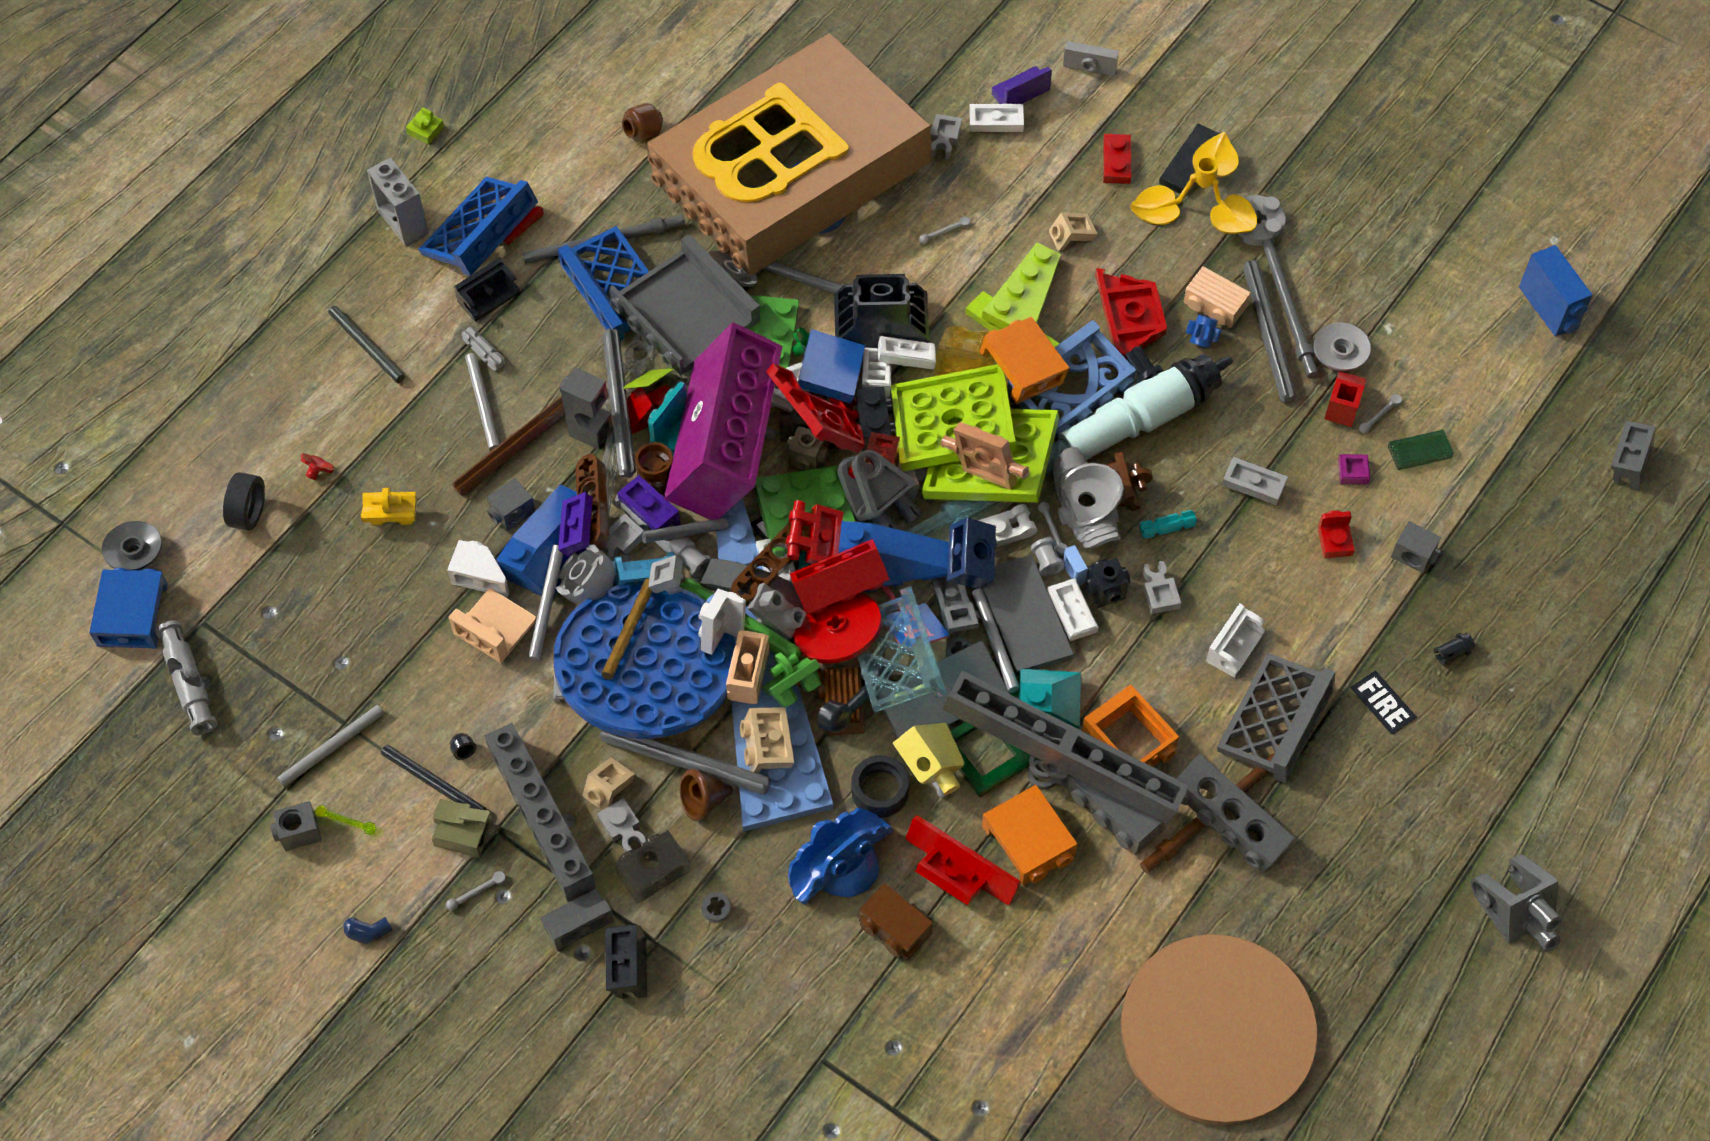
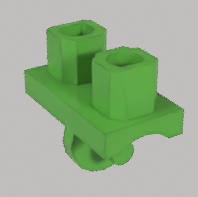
[762,653,821,708]

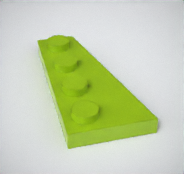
[982,242,1061,329]

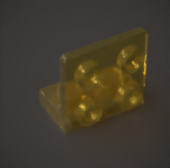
[933,325,994,377]

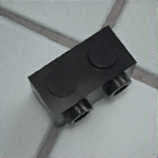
[856,387,896,452]

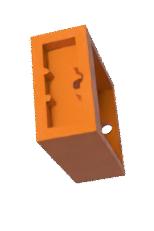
[1082,684,1179,767]

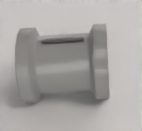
[1031,537,1065,576]

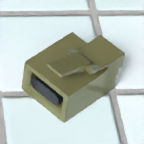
[432,799,492,858]

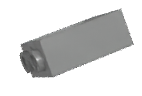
[367,157,429,246]

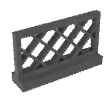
[1217,653,1335,783]

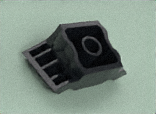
[834,274,930,348]

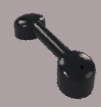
[817,657,889,733]

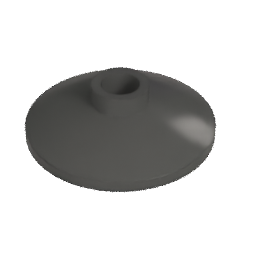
[102,521,162,570]

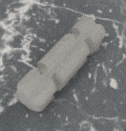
[461,327,505,371]

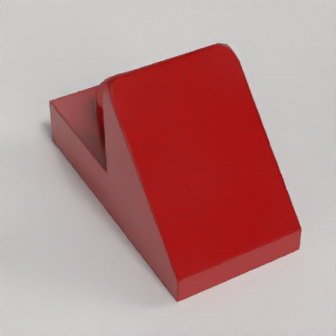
[627,385,670,435]

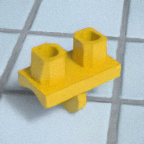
[361,487,417,525]

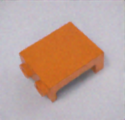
[979,316,1069,404]
[982,785,1077,885]

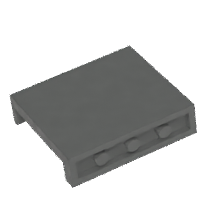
[610,234,760,376]

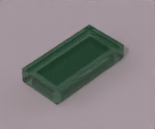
[1388,429,1454,470]

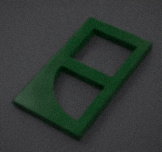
[950,690,1038,797]

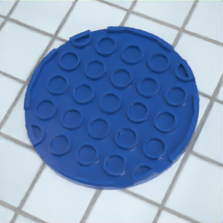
[554,583,735,739]

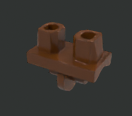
[1107,452,1153,511]

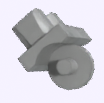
[747,583,806,640]

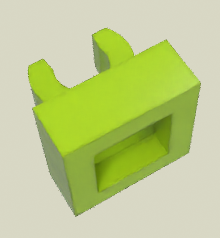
[406,107,444,145]

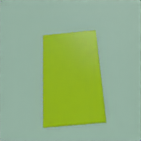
[621,368,674,389]

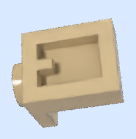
[1049,212,1098,251]
[583,757,635,810]

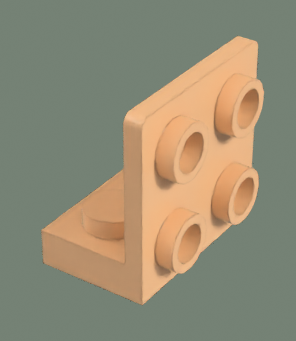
[449,589,536,664]

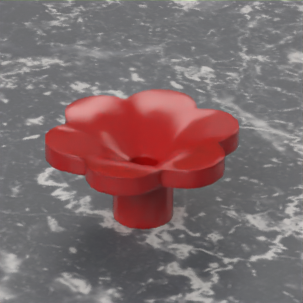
[300,453,334,480]

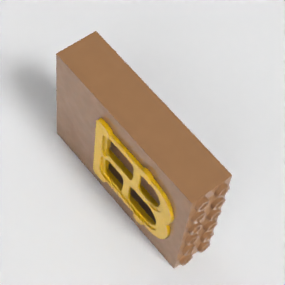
[647,33,931,276]

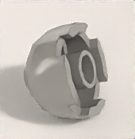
[556,545,615,605]

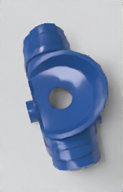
[788,808,893,905]

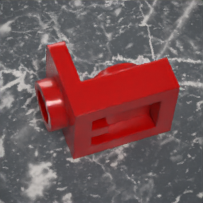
[1318,510,1355,558]

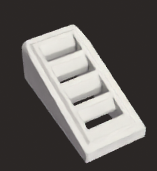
[862,348,891,398]

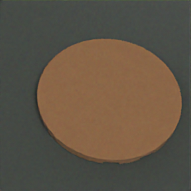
[1121,934,1317,1125]

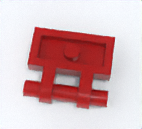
[786,500,844,564]

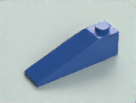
[496,484,577,596]
[839,521,949,593]

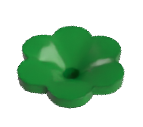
[792,327,810,356]

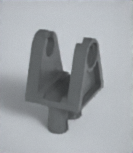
[838,450,922,530]
[1470,854,1562,952]

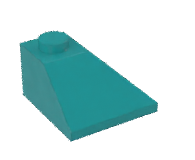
[1019,669,1081,729]

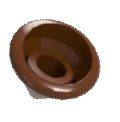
[679,769,733,821]

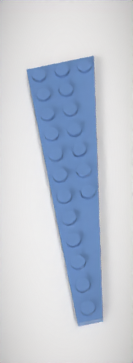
[716,498,833,832]

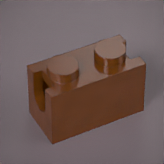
[859,883,933,961]

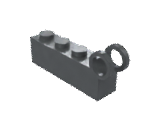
[1027,755,1164,855]

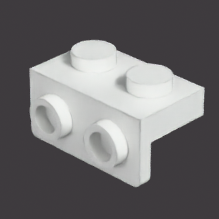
[698,588,746,655]

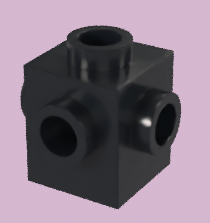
[1085,558,1131,608]

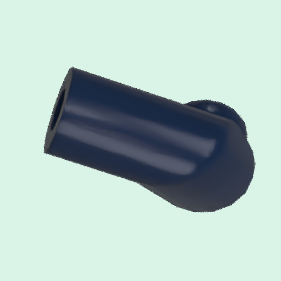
[343,917,393,944]

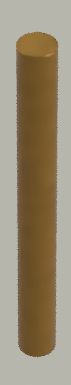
[601,579,653,680]

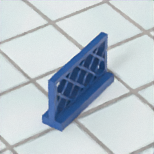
[418,176,538,276]
[558,226,649,341]

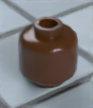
[622,103,663,142]

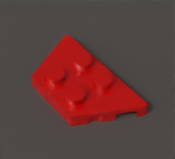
[1095,268,1167,359]

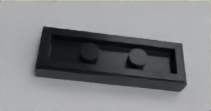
[1159,123,1220,194]

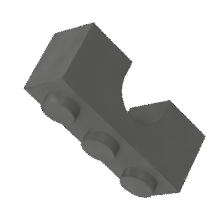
[560,367,613,449]

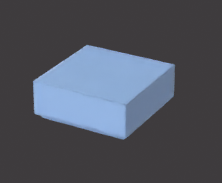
[1063,545,1088,585]

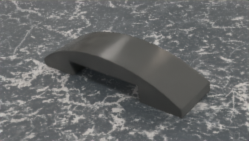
[700,558,804,610]
[931,576,979,633]

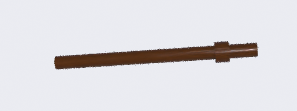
[1140,753,1275,874]

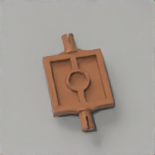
[941,422,1029,490]

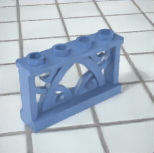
[1007,320,1137,439]

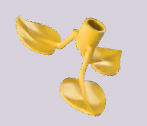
[1130,132,1257,234]

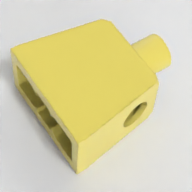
[893,723,964,795]

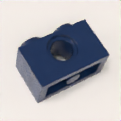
[947,517,997,589]

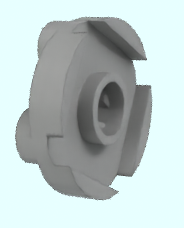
[1234,195,1285,246]

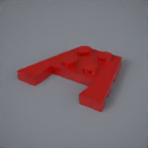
[766,363,865,453]

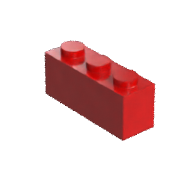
[790,539,890,615]

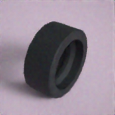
[223,472,265,531]
[851,755,910,817]

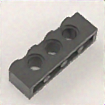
[1176,753,1295,872]

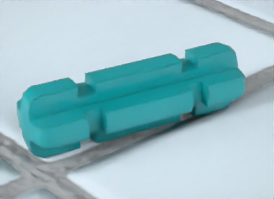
[1139,510,1197,539]

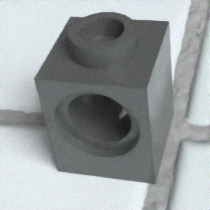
[487,478,535,531]
[1391,521,1442,573]
[270,801,322,851]

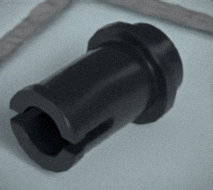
[1434,633,1475,665]

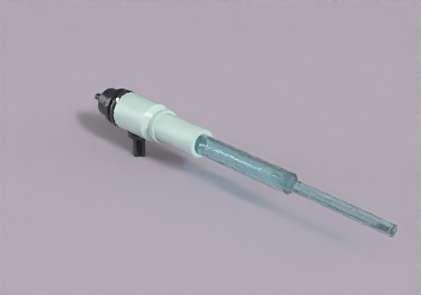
[905,346,1233,536]

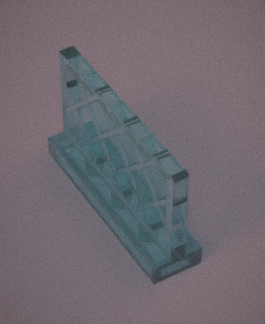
[857,586,947,712]

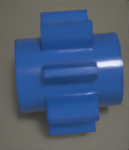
[1186,314,1222,348]

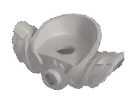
[1053,447,1124,548]

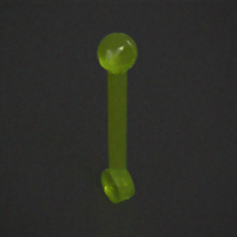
[315,805,376,835]

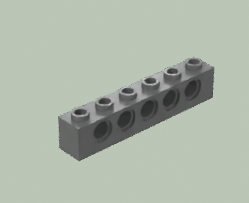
[484,723,596,902]

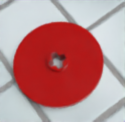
[793,593,882,664]

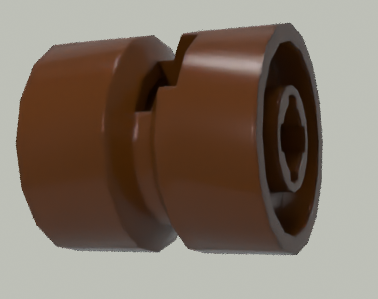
[635,442,673,494]

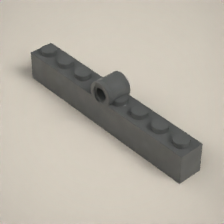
[943,671,1189,824]

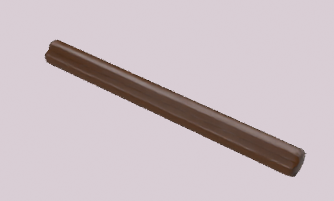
[452,395,565,496]

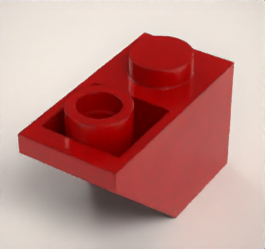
[1324,371,1366,427]

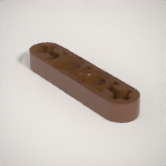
[575,454,609,550]
[730,523,810,607]

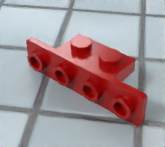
[905,815,1021,905]

